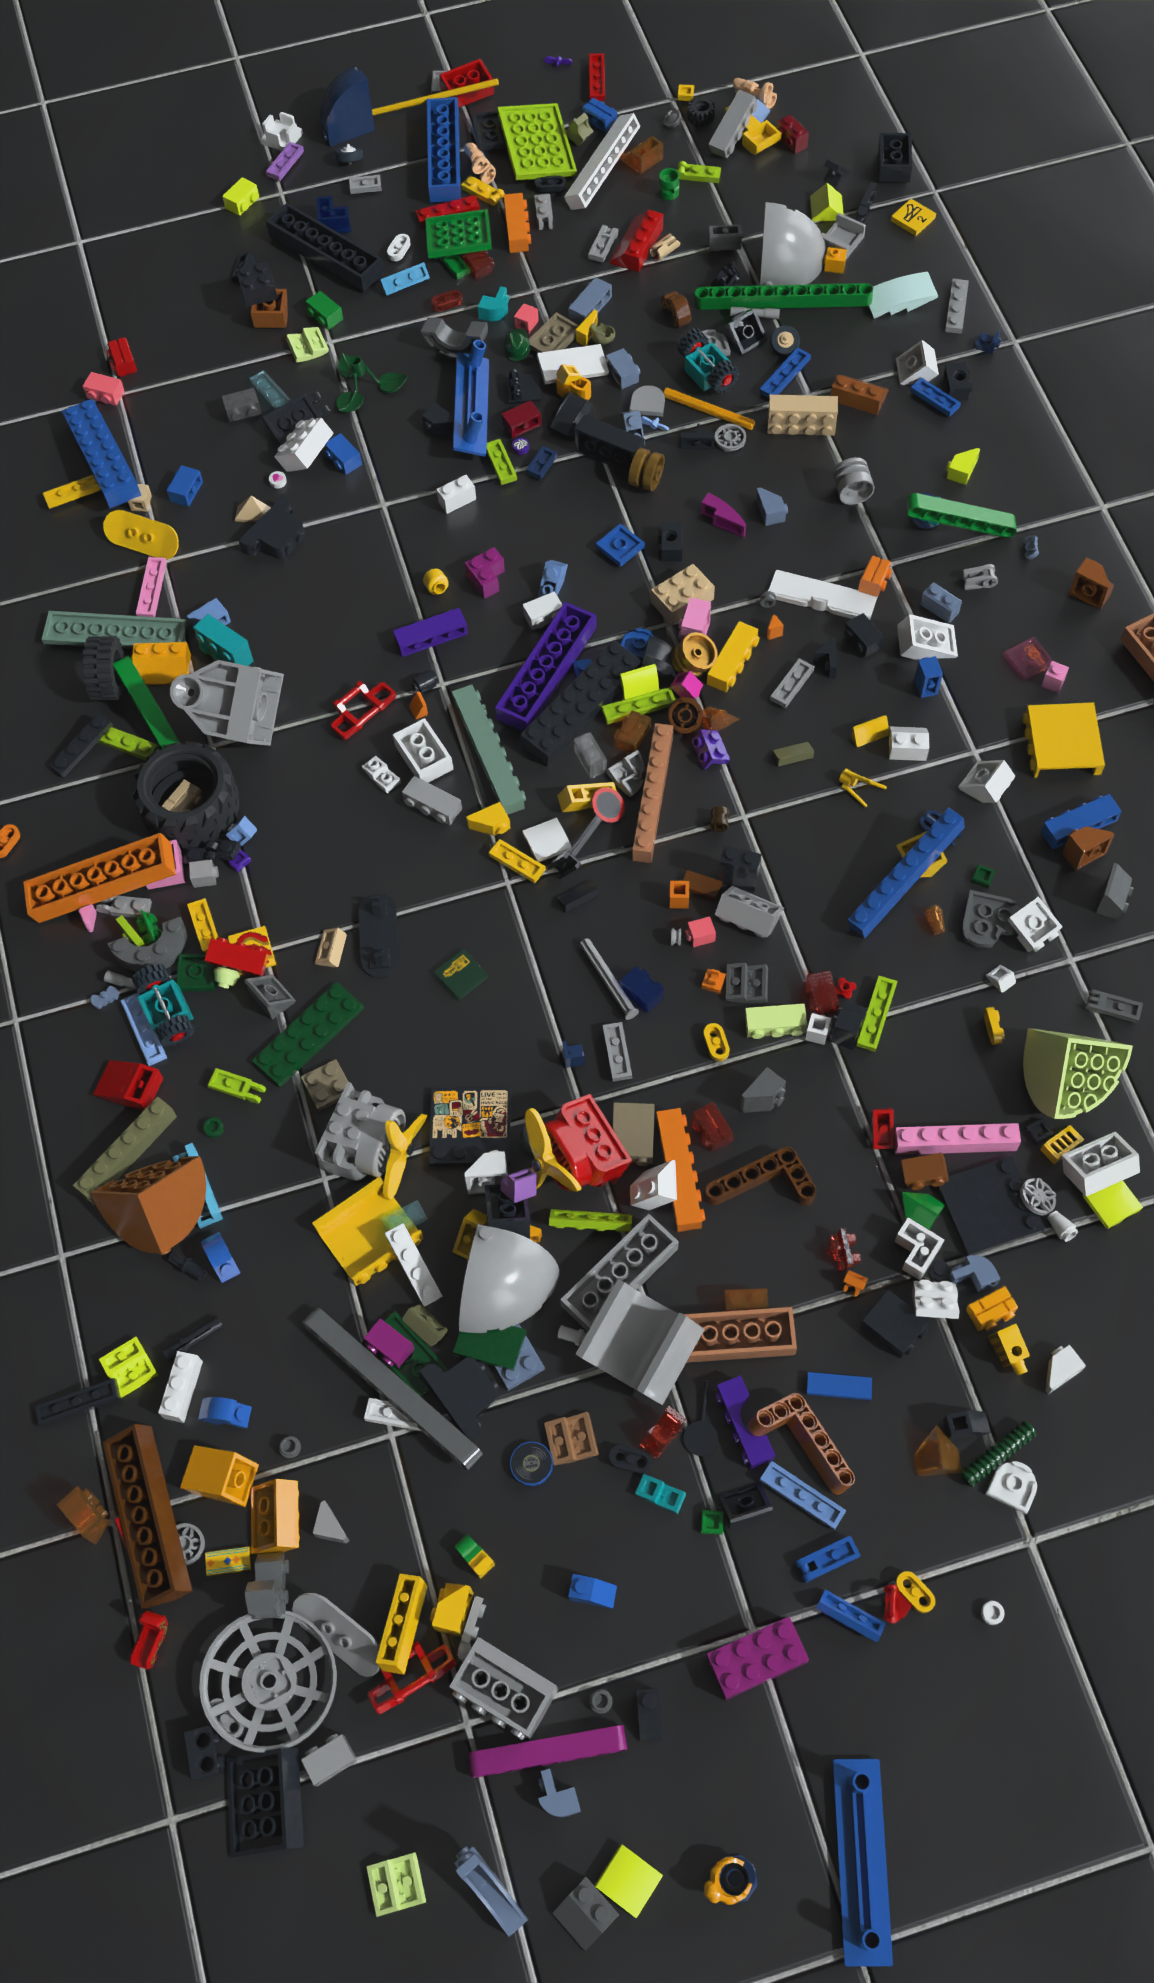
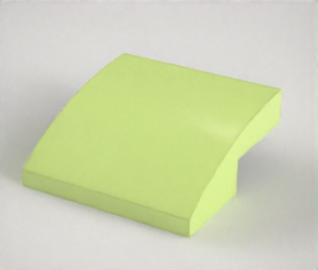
[286,327,329,362]
[367,1853,426,1917]

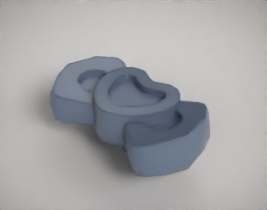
[1023,535,1039,559]
[91,986,119,1009]

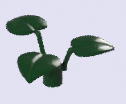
[336,353,407,412]

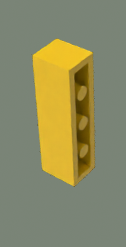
[707,621,760,692]
[375,1574,428,1675]

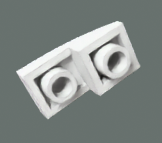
[362,756,401,793]

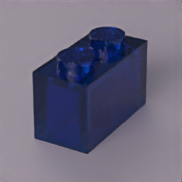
[620,966,664,1013]

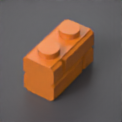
[858,556,893,597]

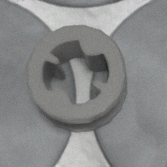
[671,928,681,946]

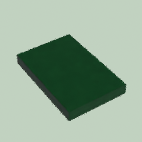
[453,1326,527,1371]

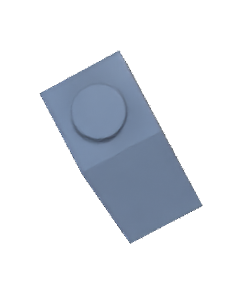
[756,487,788,526]

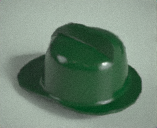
[504,328,530,362]

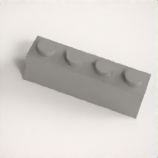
[708,90,757,159]

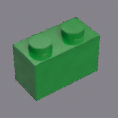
[305,291,343,330]

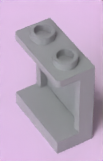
[821,213,866,259]

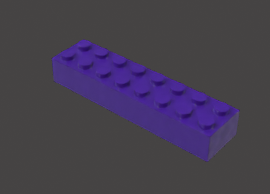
[495,602,597,732]

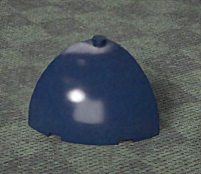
[320,66,375,147]

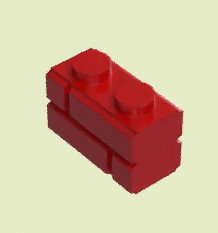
[106,337,137,377]

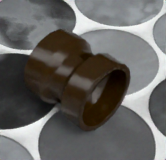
[710,806,730,832]

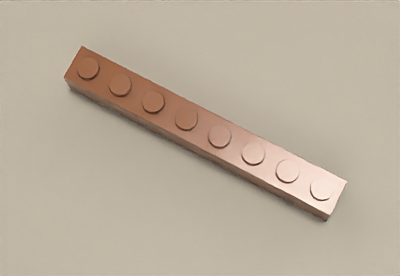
[633,723,673,863]

